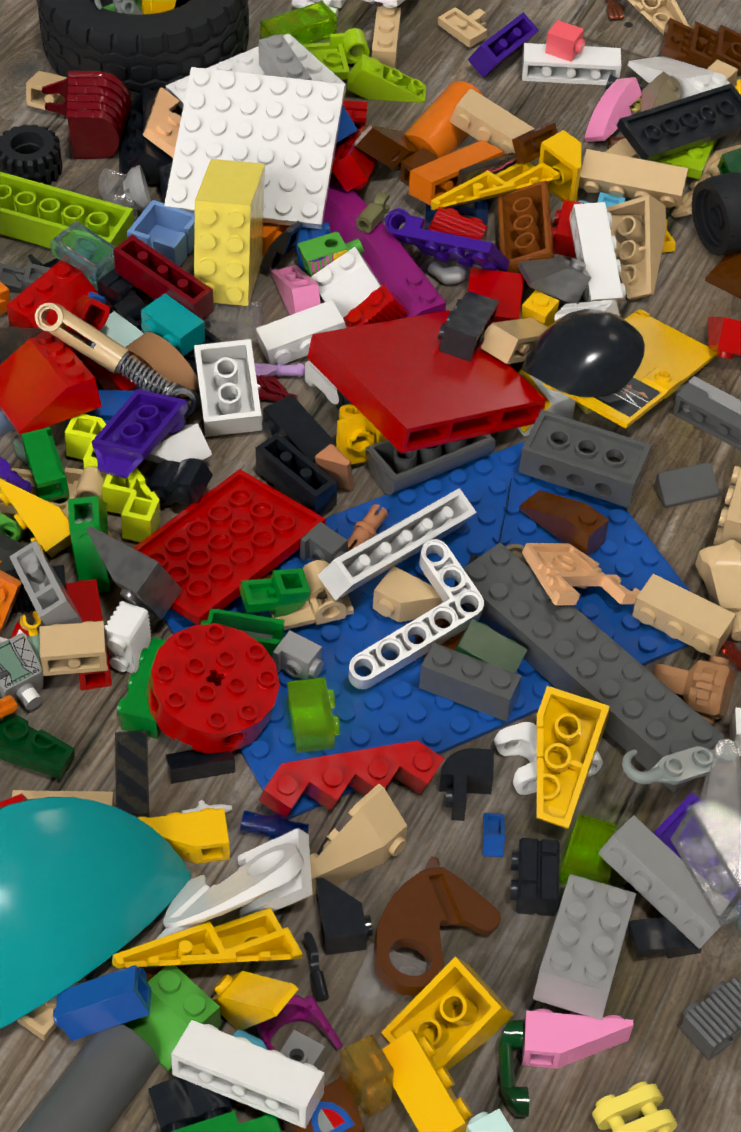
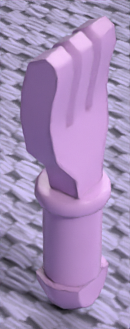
[254,363,305,377]

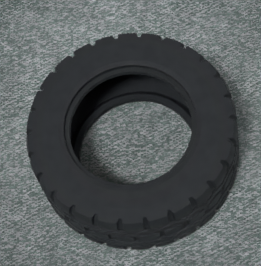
[37,0,249,105]

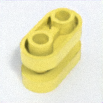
[592,1081,678,1132]

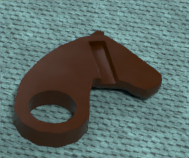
[373,856,501,996]

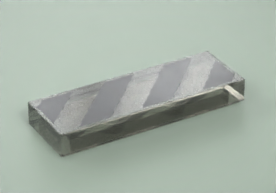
[115,730,150,818]

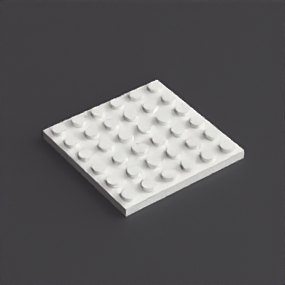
[164,67,345,229]

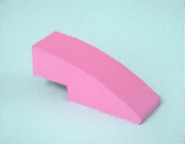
[584,77,642,142]

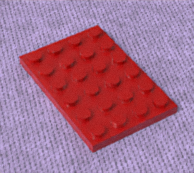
[133,469,326,625]

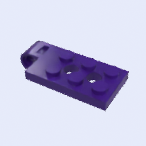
[385,208,510,271]

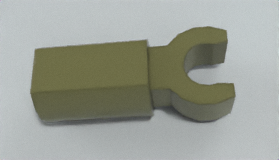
[356,192,390,233]

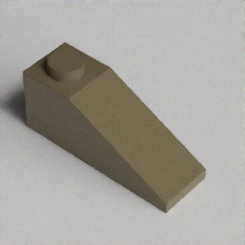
[641,71,681,112]

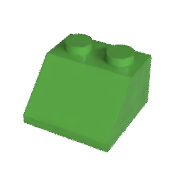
[122,965,221,1074]

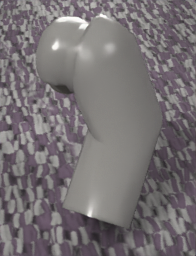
[427,261,468,285]

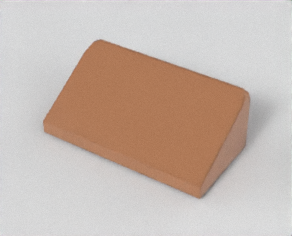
[315,444,354,491]

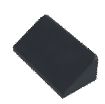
[166,750,235,784]

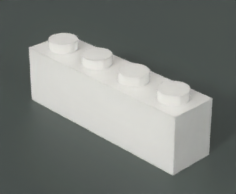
[522,43,621,85]
[569,202,626,308]
[171,1020,325,1129]

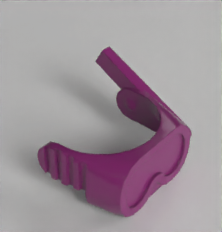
[255,995,343,1051]

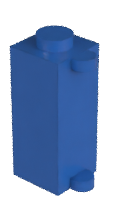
[53,965,151,1041]

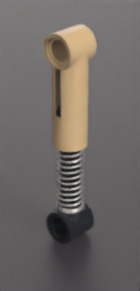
[35,303,201,416]

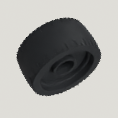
[692,172,741,256]

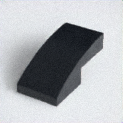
[260,221,302,273]
[627,918,701,959]

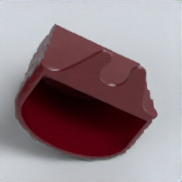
[42,71,132,159]

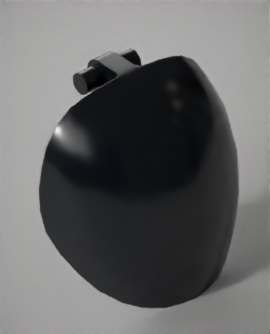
[521,309,645,397]

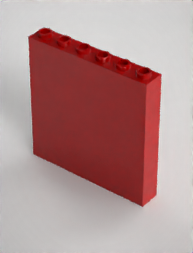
[307,310,546,453]

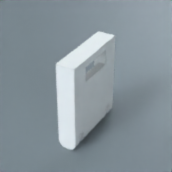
[238,828,312,918]

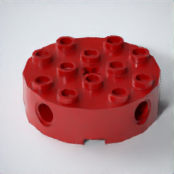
[147,623,280,753]

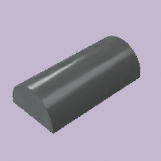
[366,434,495,495]
[17,1024,159,1132]

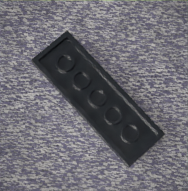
[616,83,741,161]

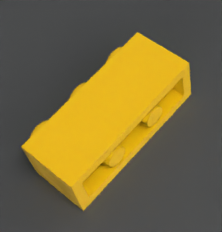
[375,1030,473,1132]

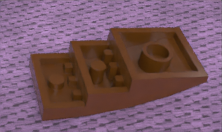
[660,18,741,76]

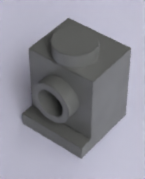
[300,522,348,564]

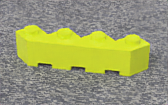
[65,414,160,542]

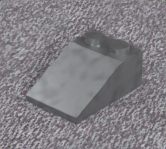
[86,526,183,620]

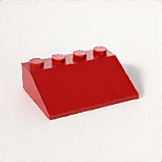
[0,331,102,437]

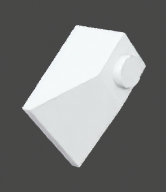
[144,423,212,463]

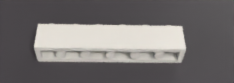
[317,488,477,601]

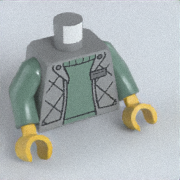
[0,611,44,710]

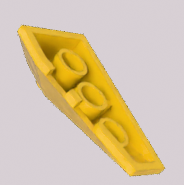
[537,686,610,829]

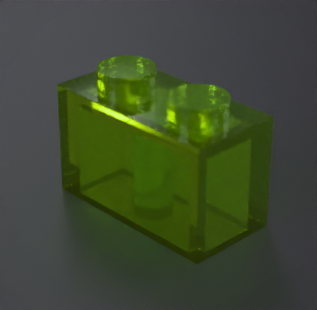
[287,677,340,753]

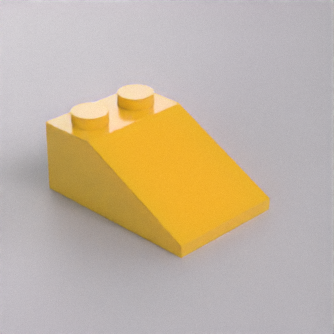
[381,957,514,1071]

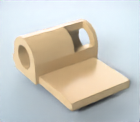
[269,560,354,630]

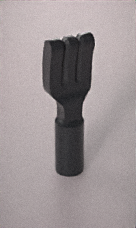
[304,932,329,1002]

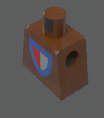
[282,1077,365,1132]

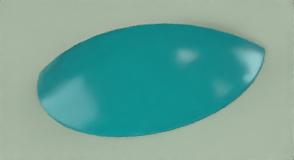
[0,797,192,1029]

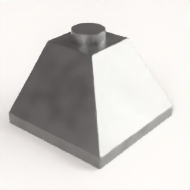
[517,258,591,304]

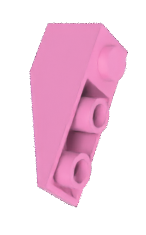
[522,1009,633,1069]

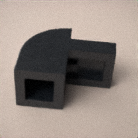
[439,748,494,821]

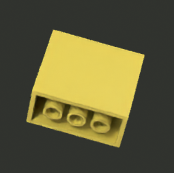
[194,159,265,306]

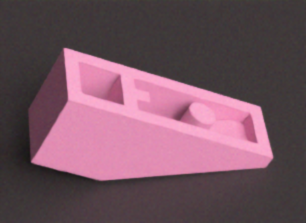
[271,265,321,315]

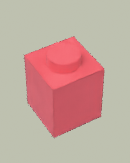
[545,20,585,62]

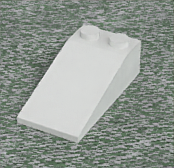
[628,56,734,99]

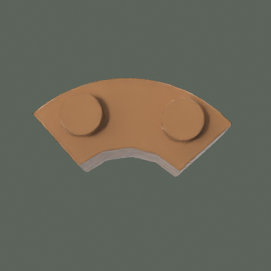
[125,331,199,399]

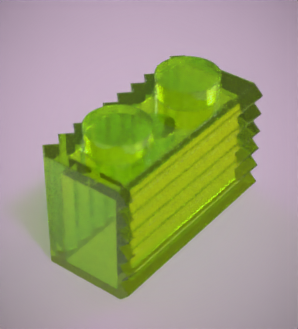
[559,813,617,885]

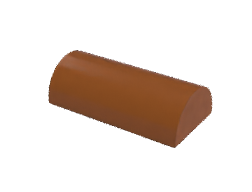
[498,180,554,282]

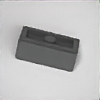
[654,462,719,508]

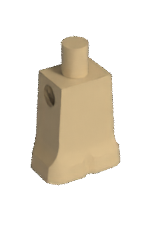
[696,540,741,641]

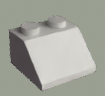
[311,247,381,328]

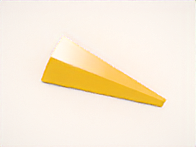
[431,162,560,210]
[112,907,303,968]

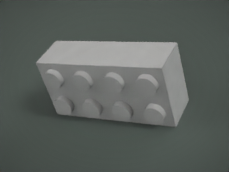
[533,874,636,1020]

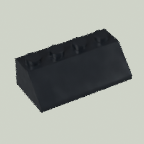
[119,87,173,189]

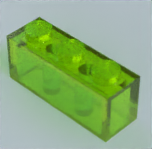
[260,1,337,45]

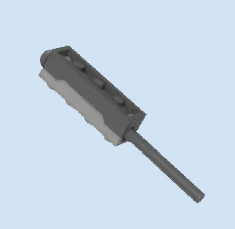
[672,376,741,451]

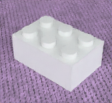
[194,339,262,437]

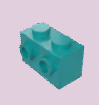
[141,293,205,356]

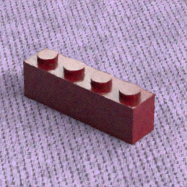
[113,234,214,320]

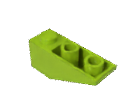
[347,54,426,103]

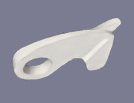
[156,843,304,940]

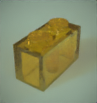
[339,1034,394,1117]

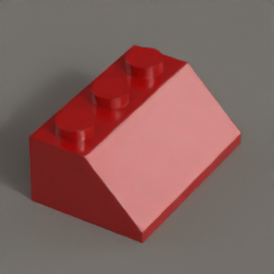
[6,260,99,339]

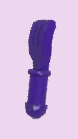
[0,457,32,493]

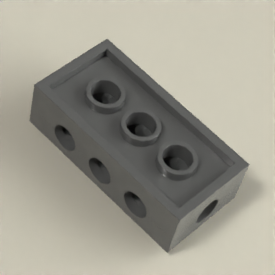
[519,410,652,508]

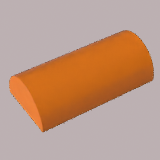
[404,81,483,158]

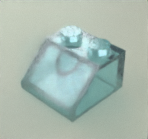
[50,221,115,285]

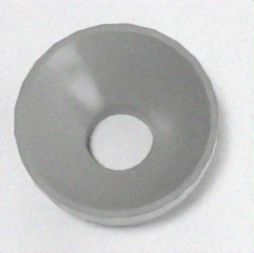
[122,165,151,212]

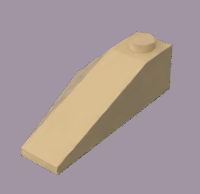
[288,784,407,906]

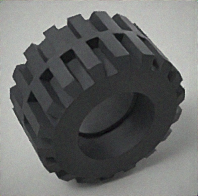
[0,124,63,185]

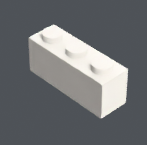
[256,300,346,365]

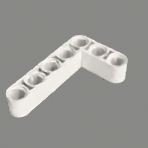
[348,539,484,689]

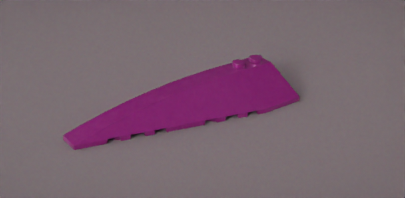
[323,173,446,318]

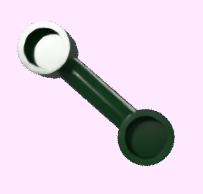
[498,1020,529,1117]

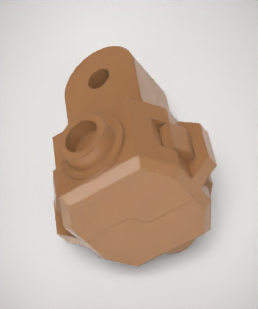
[652,655,735,725]

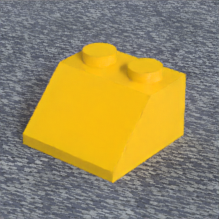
[539,130,581,202]

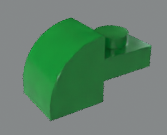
[239,568,311,618]

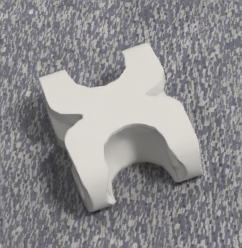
[494,722,603,795]

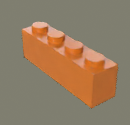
[409,140,504,206]

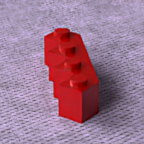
[259,740,445,819]

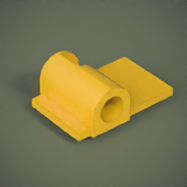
[336,404,386,464]

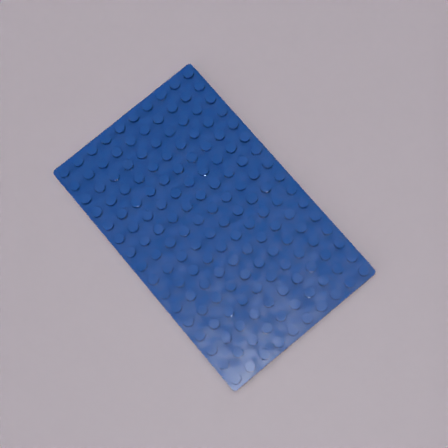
[163,441,691,821]

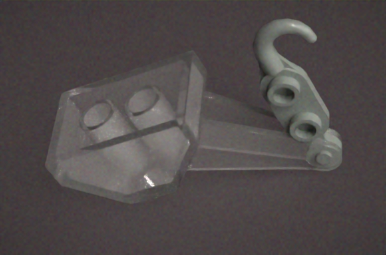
[622,739,741,926]

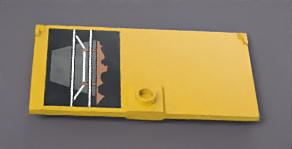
[542,309,717,428]

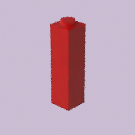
[66,579,112,691]

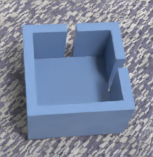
[127,200,195,267]

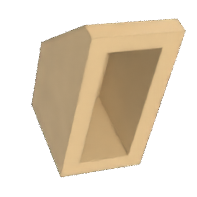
[372,566,443,622]

